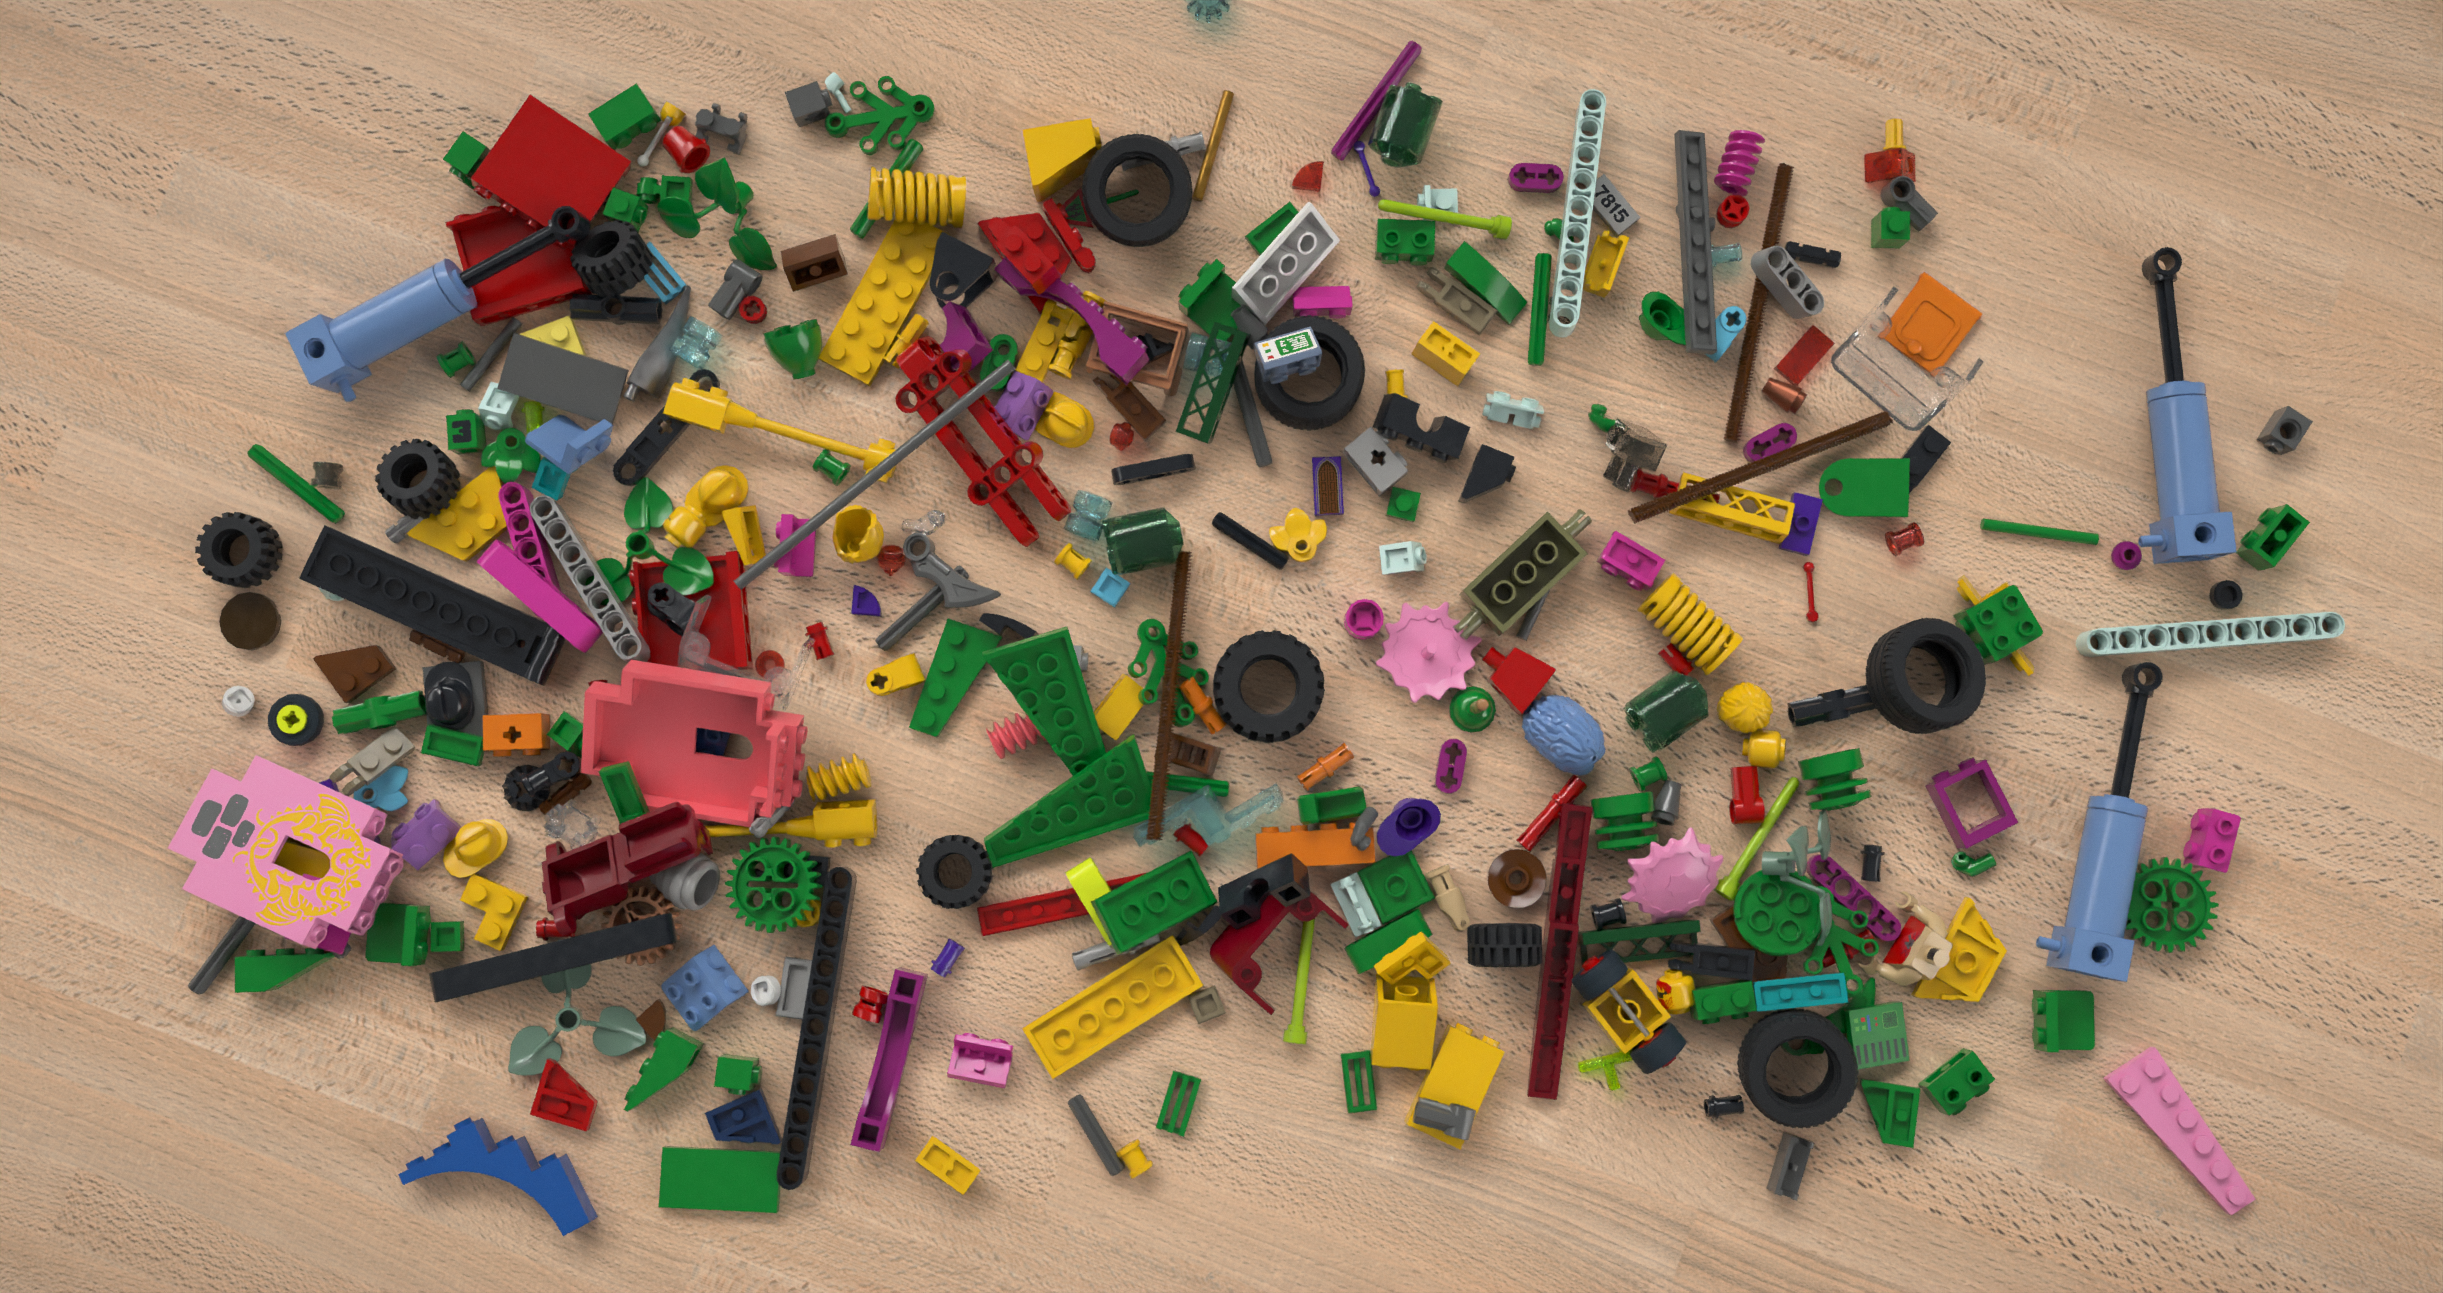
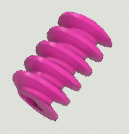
[1714,130,1765,196]

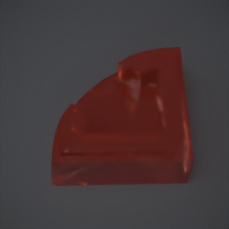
[1292,161,1324,192]

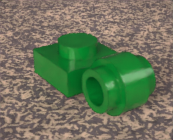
[636,175,693,204]

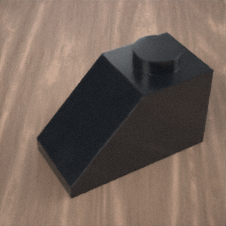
[1458,444,1516,503]

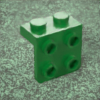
[1178,258,1241,344]
[1953,585,2043,665]
[365,903,431,966]
[2032,990,2095,1053]

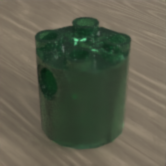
[1368,82,1443,168]
[1102,507,1184,575]
[1623,670,1709,753]

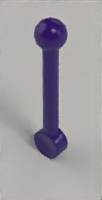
[1353,141,1380,197]

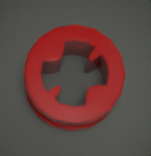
[739,296,767,324]

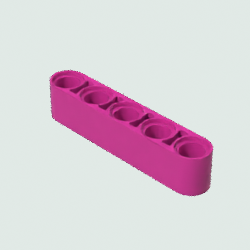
[498,482,561,618]
[477,539,603,653]

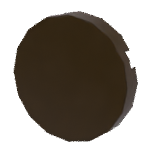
[219,592,281,651]

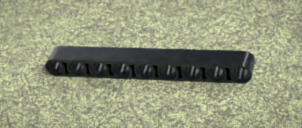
[429,913,678,1003]

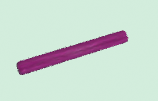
[1331,41,1422,161]

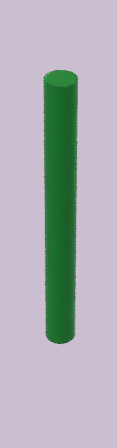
[1980,518,2099,545]

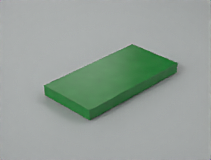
[1091,850,1218,955]
[658,1146,780,1213]

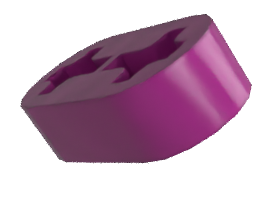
[1508,163,1564,193]
[1743,423,1797,462]
[1435,739,1467,794]

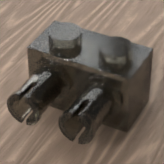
[1603,418,1667,492]

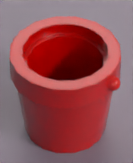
[662,126,710,174]

